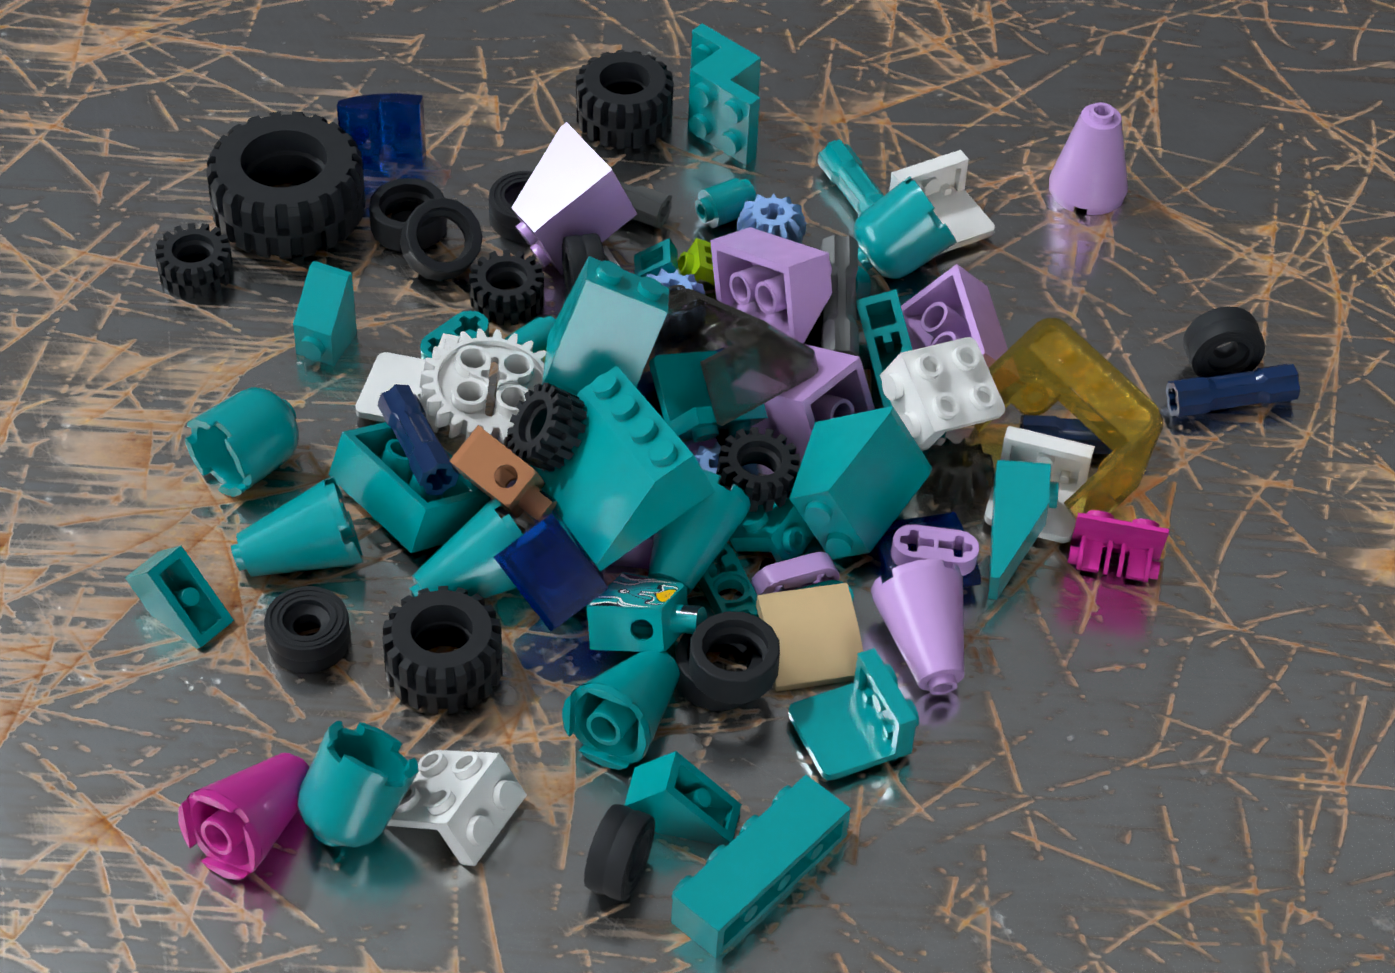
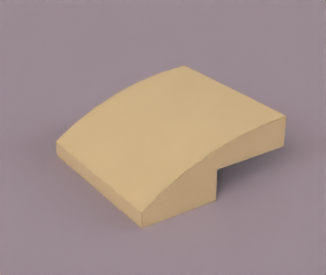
[756,583,863,692]

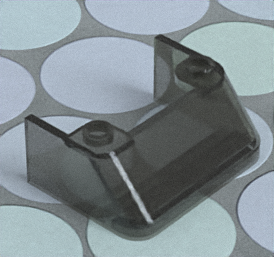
[642,285,819,426]

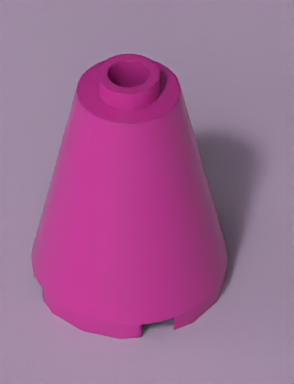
[178,753,309,880]

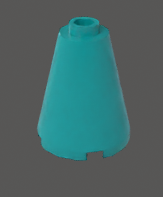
[648,470,751,595]
[231,476,364,577]
[409,499,542,599]
[561,651,680,770]

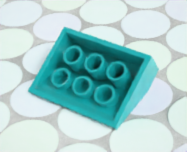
[529,366,715,571]

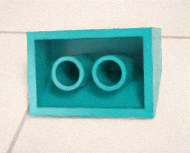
[328,422,490,553]

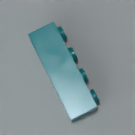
[671,775,851,959]

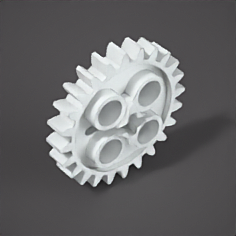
[419,329,546,447]

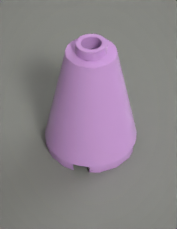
[1049,102,1128,216]
[871,559,964,695]

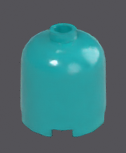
[853,176,957,279]
[185,387,299,497]
[298,721,419,847]

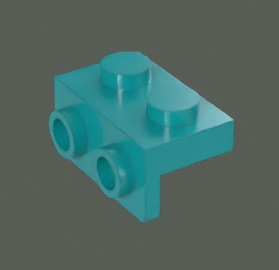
[729,498,814,563]

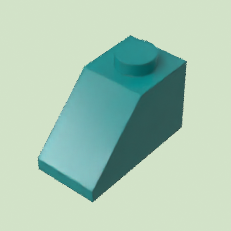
[293,261,357,366]
[125,545,234,649]
[624,751,742,846]

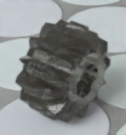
[922,437,995,511]

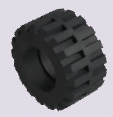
[576,50,674,149]
[382,586,503,714]

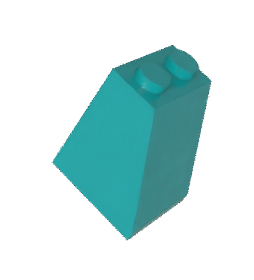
[542,256,669,396]
[789,406,932,559]

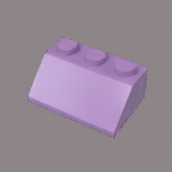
[710,227,832,348]
[901,264,1016,389]

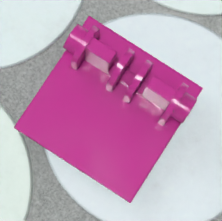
[1067,510,1170,582]

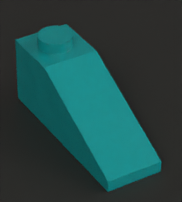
[856,289,913,408]
[988,460,1059,600]

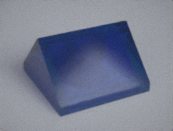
[494,509,609,632]

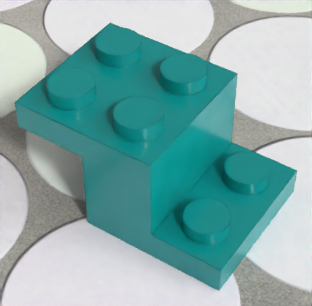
[688,23,761,165]

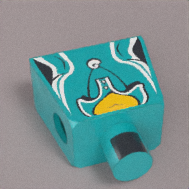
[587,572,707,652]

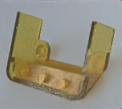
[973,318,1163,521]

